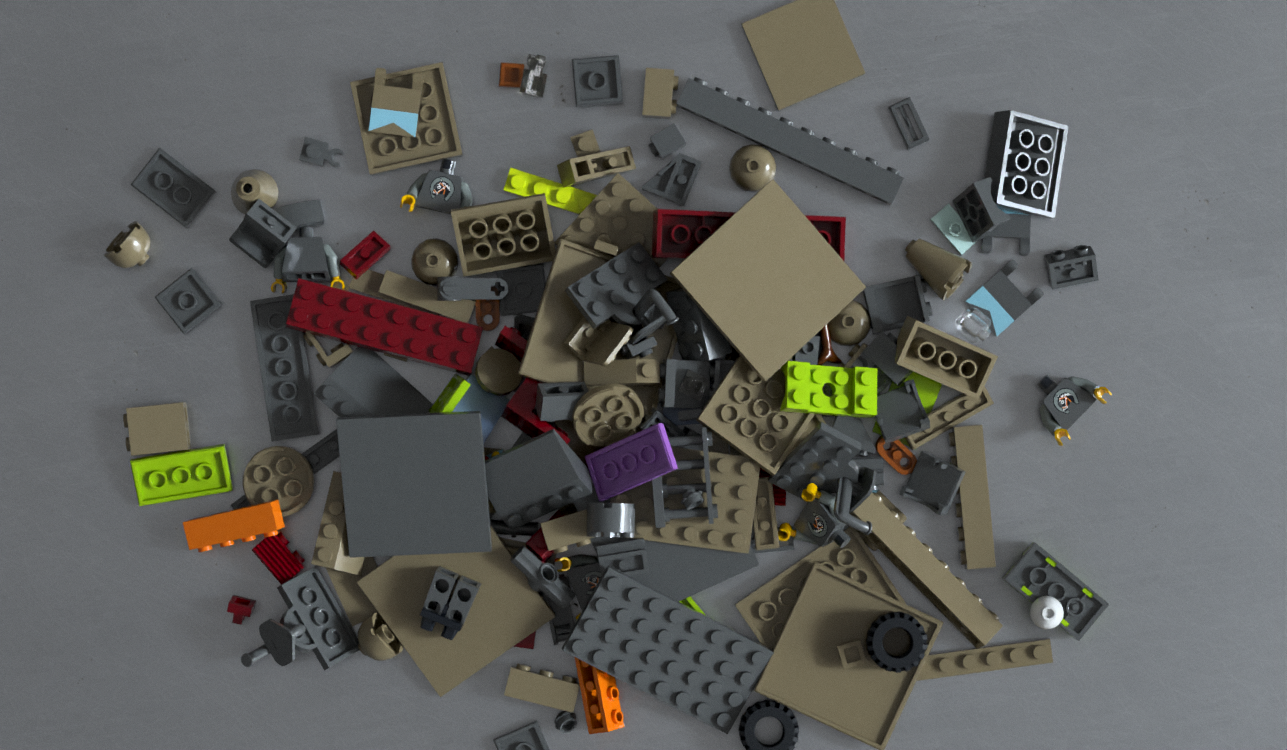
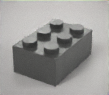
[666,287,732,361]

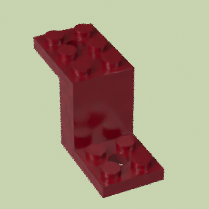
[495,326,571,445]

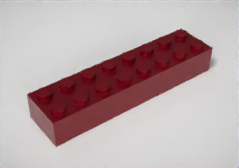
[652,209,846,261]
[286,278,483,376]

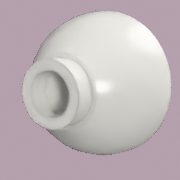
[1030,596,1064,629]

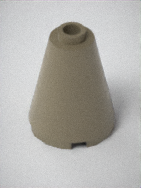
[231,169,279,215]
[905,239,972,301]

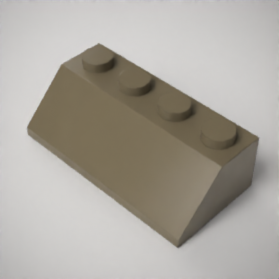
[895,316,998,399]
[311,471,365,576]

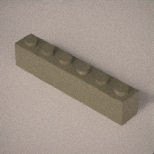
[948,425,996,570]

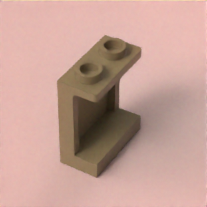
[123,402,191,456]

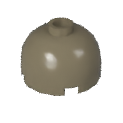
[729,144,776,192]
[104,221,151,268]
[411,238,458,285]
[828,300,871,346]
[358,612,404,661]

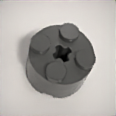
[586,503,635,538]

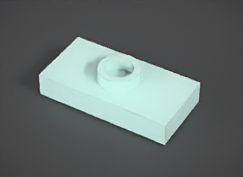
[930,204,977,255]

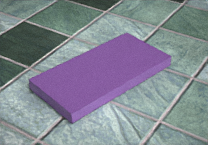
[585,423,678,501]

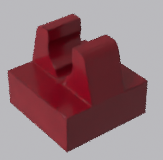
[227,595,256,625]

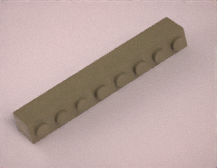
[849,492,1003,648]

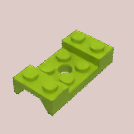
[780,361,877,418]

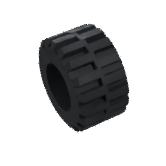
[866,611,928,673]
[739,700,799,750]

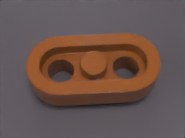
[476,286,500,331]
[875,436,917,475]

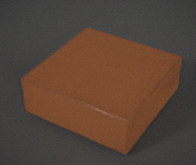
[499,62,524,89]

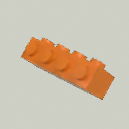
[183,499,285,552]
[574,657,624,734]

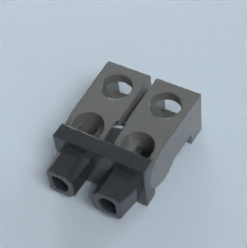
[420,566,482,640]

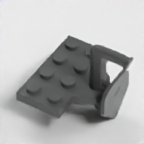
[565,242,679,344]
[768,422,877,535]
[241,566,359,671]

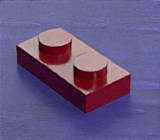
[340,230,390,280]

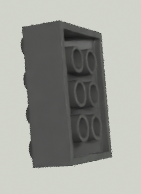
[984,110,1068,218]
[313,347,433,417]
[485,429,592,530]

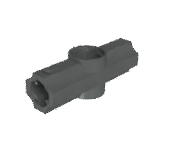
[510,545,576,609]

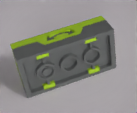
[1002,542,1109,641]

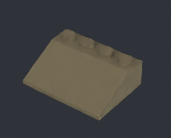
[451,193,556,277]

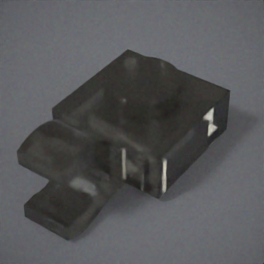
[519,54,547,98]

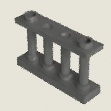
[652,427,718,528]

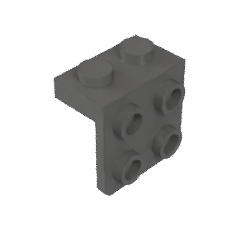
[658,359,711,409]

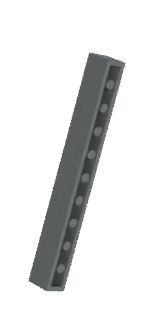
[677,77,904,205]

